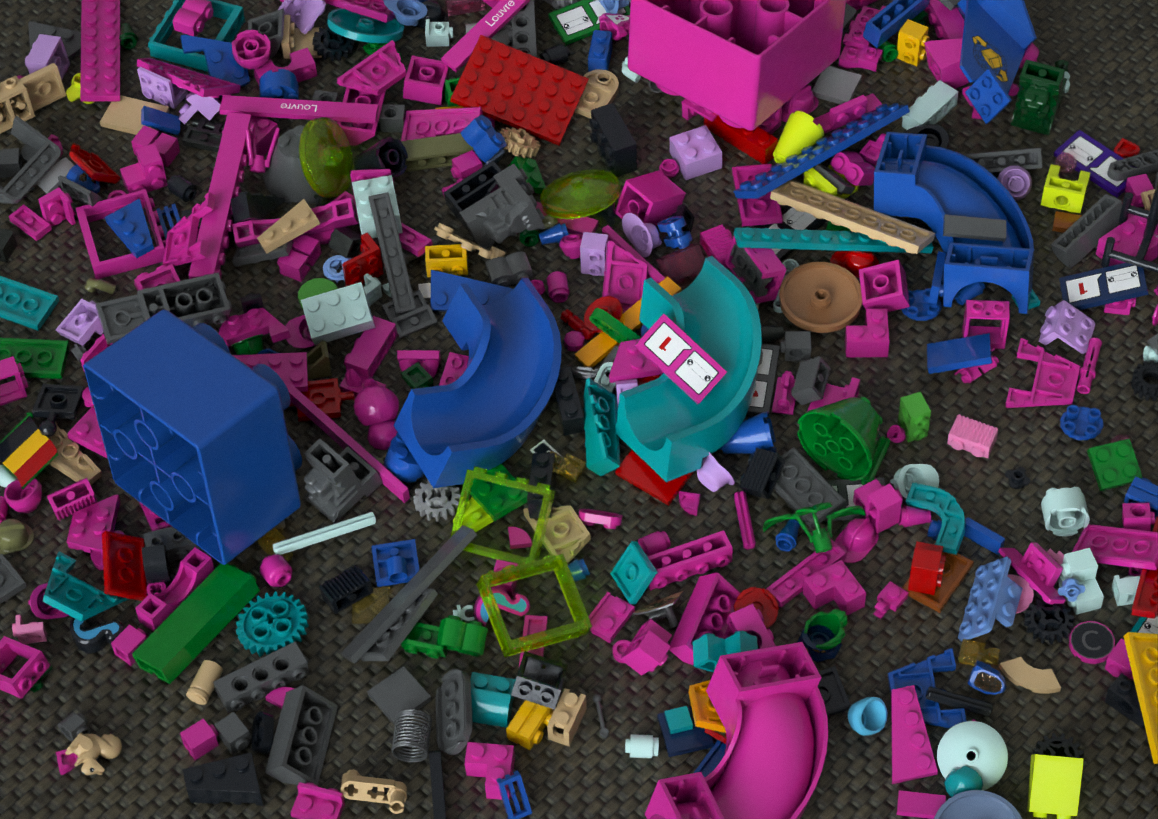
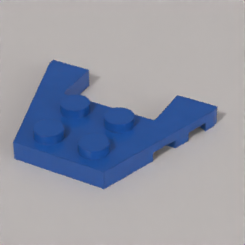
[180,35,250,98]
[887,648,967,728]

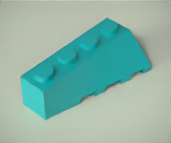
[583,378,620,477]

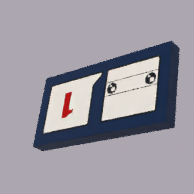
[1059,263,1149,310]

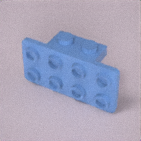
[958,557,1023,642]

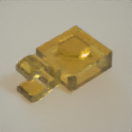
[550,451,586,483]
[958,639,1000,666]

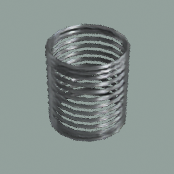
[391,709,432,762]

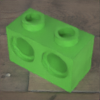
[898,392,931,442]

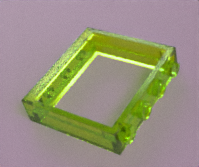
[450,466,555,568]
[476,554,592,658]

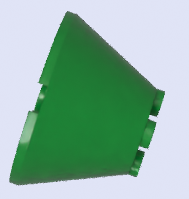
[797,397,883,481]

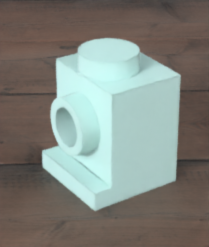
[425,19,453,47]
[1111,575,1140,606]

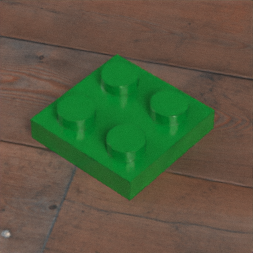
[1087,439,1143,491]

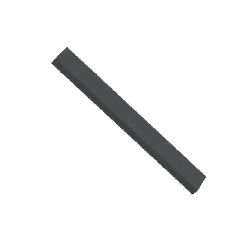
[341,525,477,664]

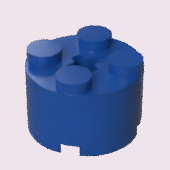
[259,69,299,100]
[384,433,425,482]

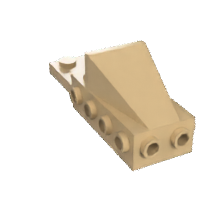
[0,63,66,134]

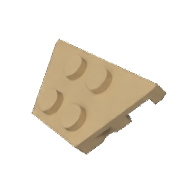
[523,505,591,570]

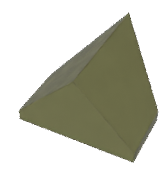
[307,340,332,380]

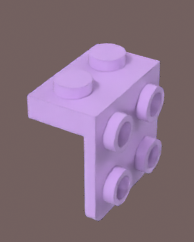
[278,0,326,34]
[1039,300,1095,354]

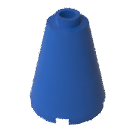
[718,411,777,454]

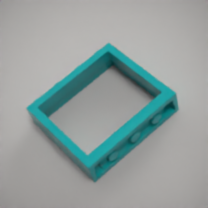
[148,0,245,72]

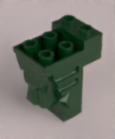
[1011,59,1067,136]

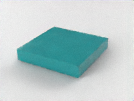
[610,541,657,605]

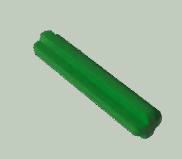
[860,436,890,485]

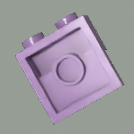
[56,299,103,346]

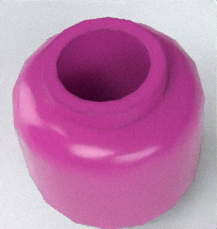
[260,554,293,587]

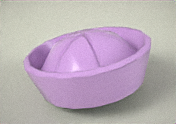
[997,166,1032,201]

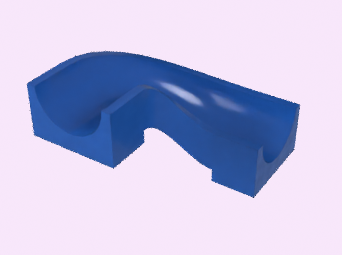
[874,132,1034,314]
[393,278,562,488]

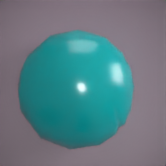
[944,766,983,797]

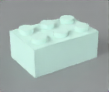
[352,175,403,238]
[301,282,375,346]

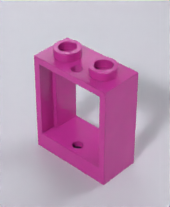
[962,300,1010,349]
[0,356,28,406]
[0,636,50,699]

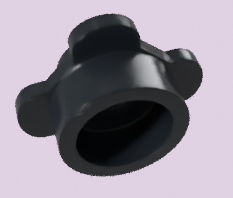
[1005,467,1030,489]

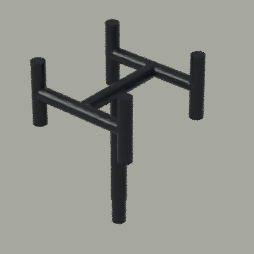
[1101,183,1158,273]

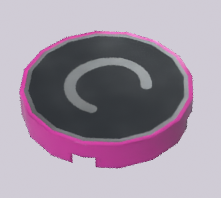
[1069,621,1115,664]

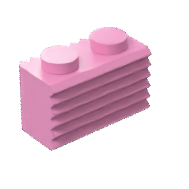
[947,414,998,458]

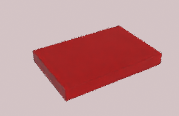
[615,450,693,506]
[102,531,147,601]

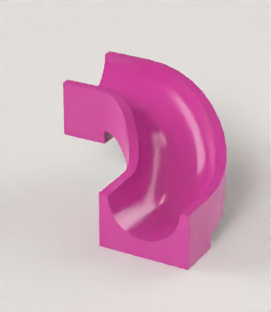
[645,642,828,819]

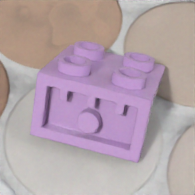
[137,67,188,109]

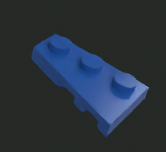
[105,198,154,258]

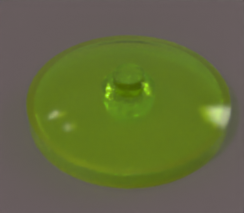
[299,117,353,198]
[540,169,621,219]

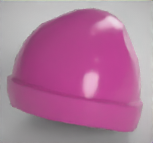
[4,478,42,514]

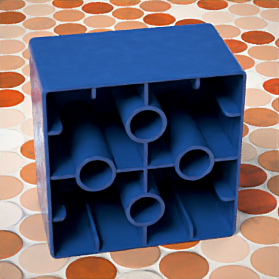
[83,309,302,565]

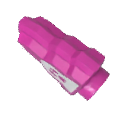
[599,13,630,41]

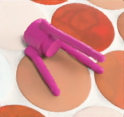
[246,128,280,173]

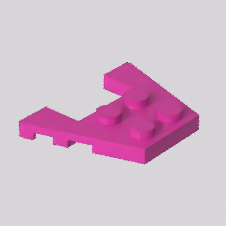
[162,192,215,266]
[219,307,291,351]
[1005,338,1080,408]

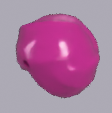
[354,386,399,426]

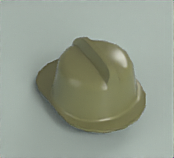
[0,519,34,555]

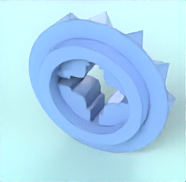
[323,255,351,283]

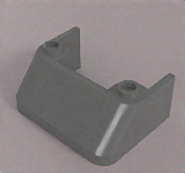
[0,116,61,204]

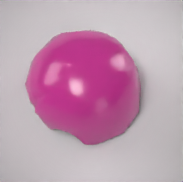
[367,419,398,450]

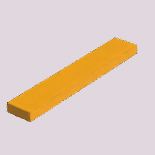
[575,276,682,368]

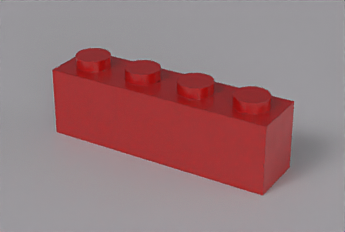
[704,113,778,164]

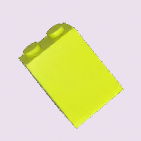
[1027,754,1083,819]

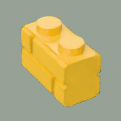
[506,700,554,750]

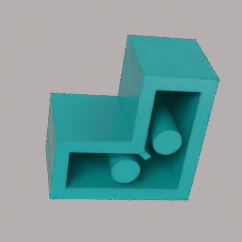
[693,631,758,672]

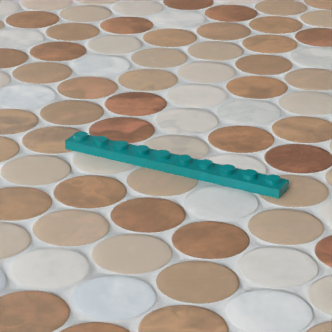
[733,227,934,253]

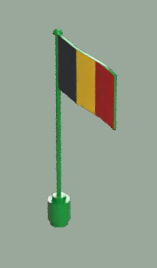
[0,412,59,489]

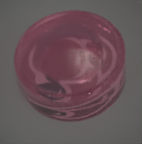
[1055,153,1077,173]

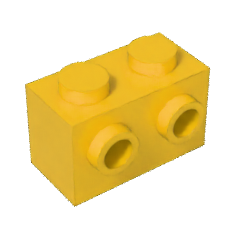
[897,19,930,66]
[425,244,468,277]

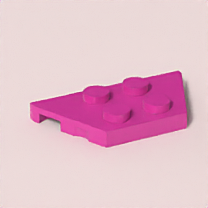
[337,40,406,96]
[602,241,648,314]
[609,339,663,383]
[66,494,120,556]

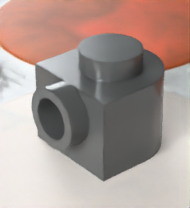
[58,712,90,742]

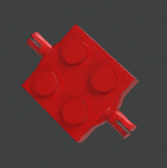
[289,378,355,422]

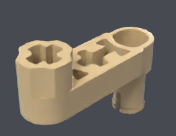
[340,769,408,814]

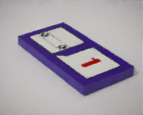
[1054,130,1137,198]

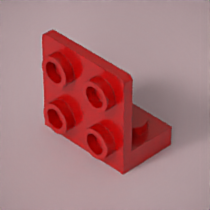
[342,232,384,286]

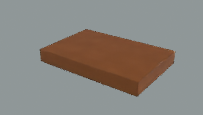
[902,541,974,613]

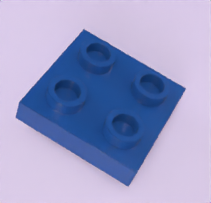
[371,539,419,587]

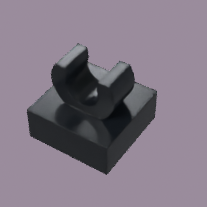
[671,204,695,232]
[240,293,264,313]

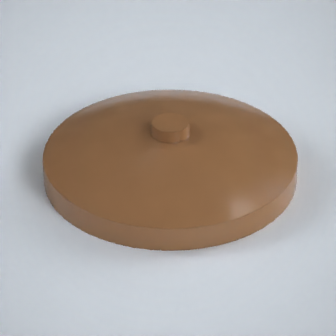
[779,262,862,333]

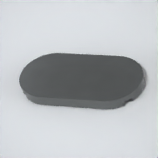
[435,669,472,755]

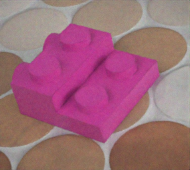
[134,264,180,291]

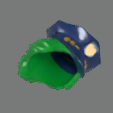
[797,609,848,662]

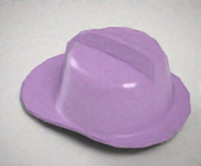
[622,213,662,257]
[697,452,735,492]

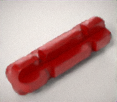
[560,309,595,340]

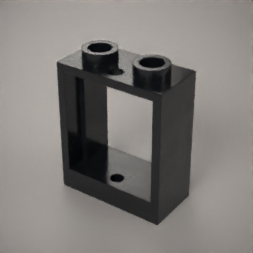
[511,651,568,710]

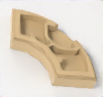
[999,657,1061,694]

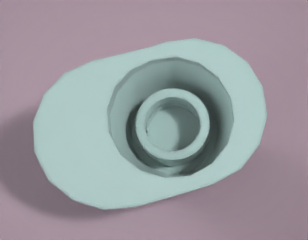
[890,464,939,498]

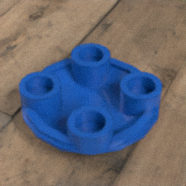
[901,288,941,321]
[1060,405,1103,440]

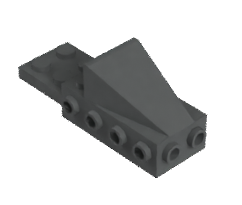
[96,273,232,344]

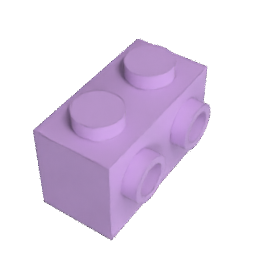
[580,232,608,276]

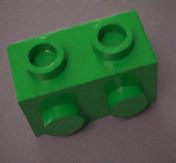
[508,156,546,194]
[401,622,448,659]

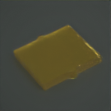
[352,586,390,624]

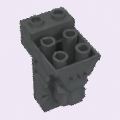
[460,164,545,249]
[304,438,383,524]

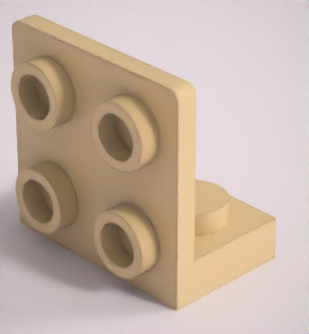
[281,15,323,59]

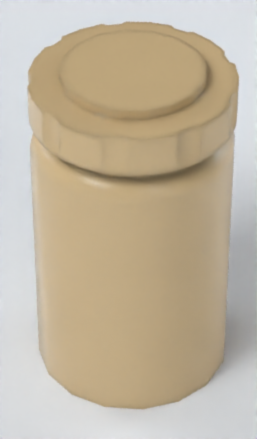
[186,660,223,705]

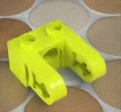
[1041,164,1091,214]

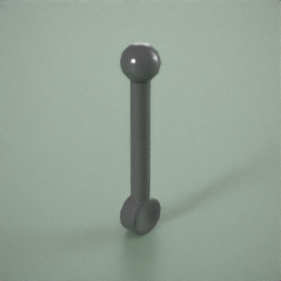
[593,694,609,738]

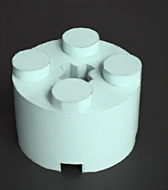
[1041,487,1090,537]

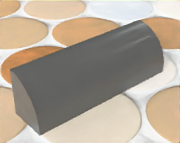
[1051,194,1122,269]

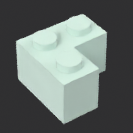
[1058,548,1104,615]

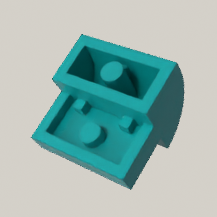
[470,672,515,728]

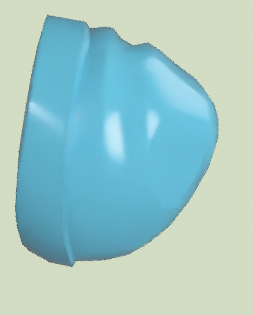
[847,697,888,736]

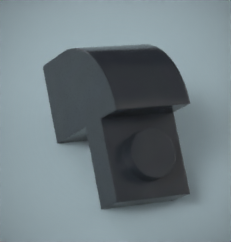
[141,545,171,584]

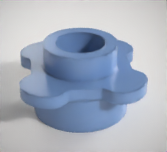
[1058,578,1085,602]

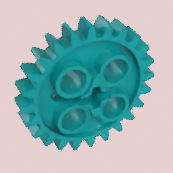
[236,591,309,657]

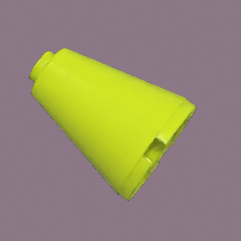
[773,111,824,164]

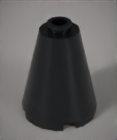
[354,137,408,177]

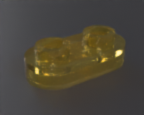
[258,528,293,562]

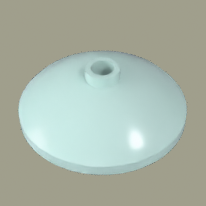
[937,721,1008,790]

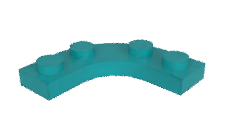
[906,483,966,555]

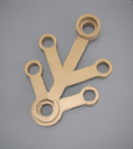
[434,223,506,259]

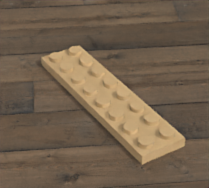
[770,180,935,254]

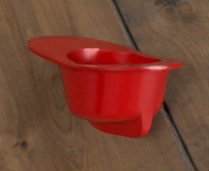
[830,251,879,278]

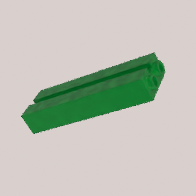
[132,563,260,684]

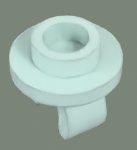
[453,604,475,623]

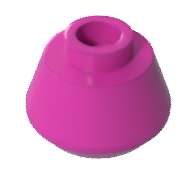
[559,234,583,259]

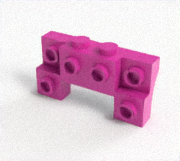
[838,5,886,72]

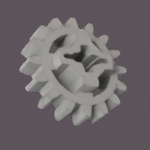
[413,479,461,522]

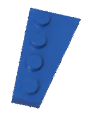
[431,270,513,312]

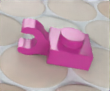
[859,133,886,166]
[873,581,909,619]

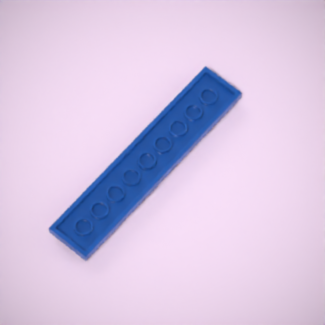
[733,103,910,199]

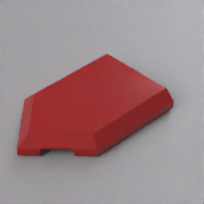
[69,143,121,184]

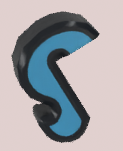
[70,618,124,653]

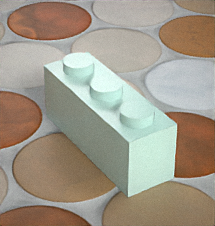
[902,80,959,130]

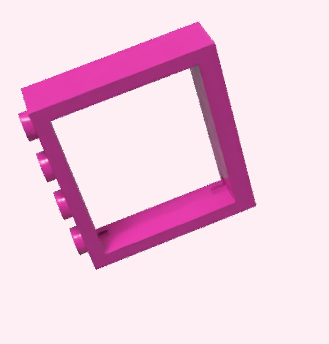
[75,189,166,279]

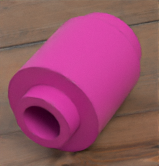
[546,271,569,303]
[638,531,671,556]

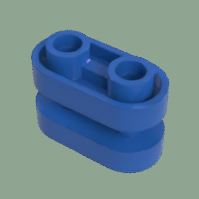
[657,216,693,249]

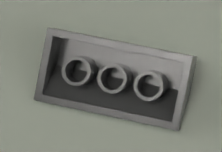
[265,685,338,786]

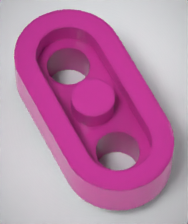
[578,509,622,529]

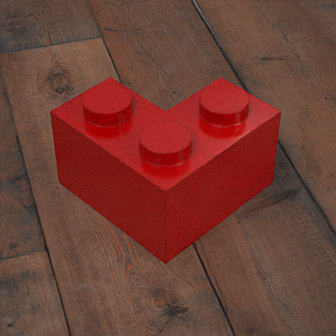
[908,542,946,595]

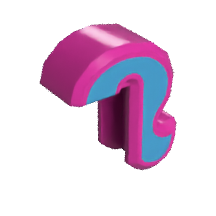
[474,588,530,627]

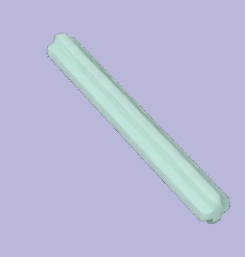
[273,512,376,555]

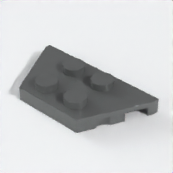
[28,21,81,61]

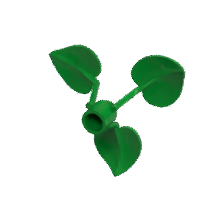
[763,502,865,554]

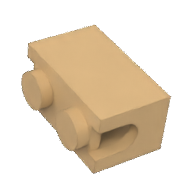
[547,688,587,747]

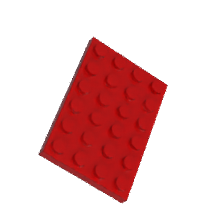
[450,35,589,146]

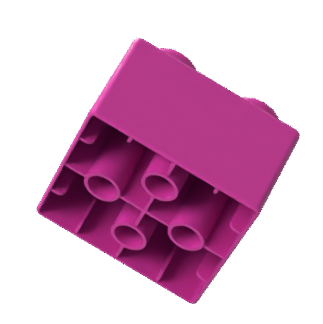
[628,0,846,131]

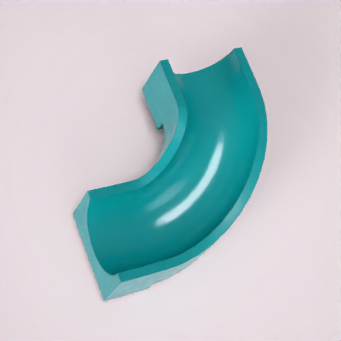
[615,256,762,482]

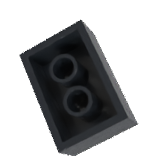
[589,103,637,177]

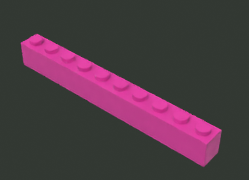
[188,112,256,279]

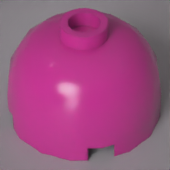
[232,30,271,70]

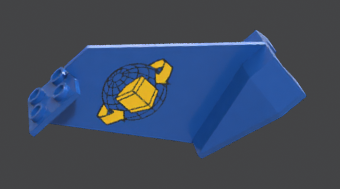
[957,0,1037,124]

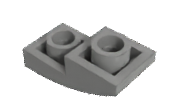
[36,157,75,194]

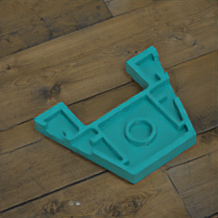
[43,551,128,622]

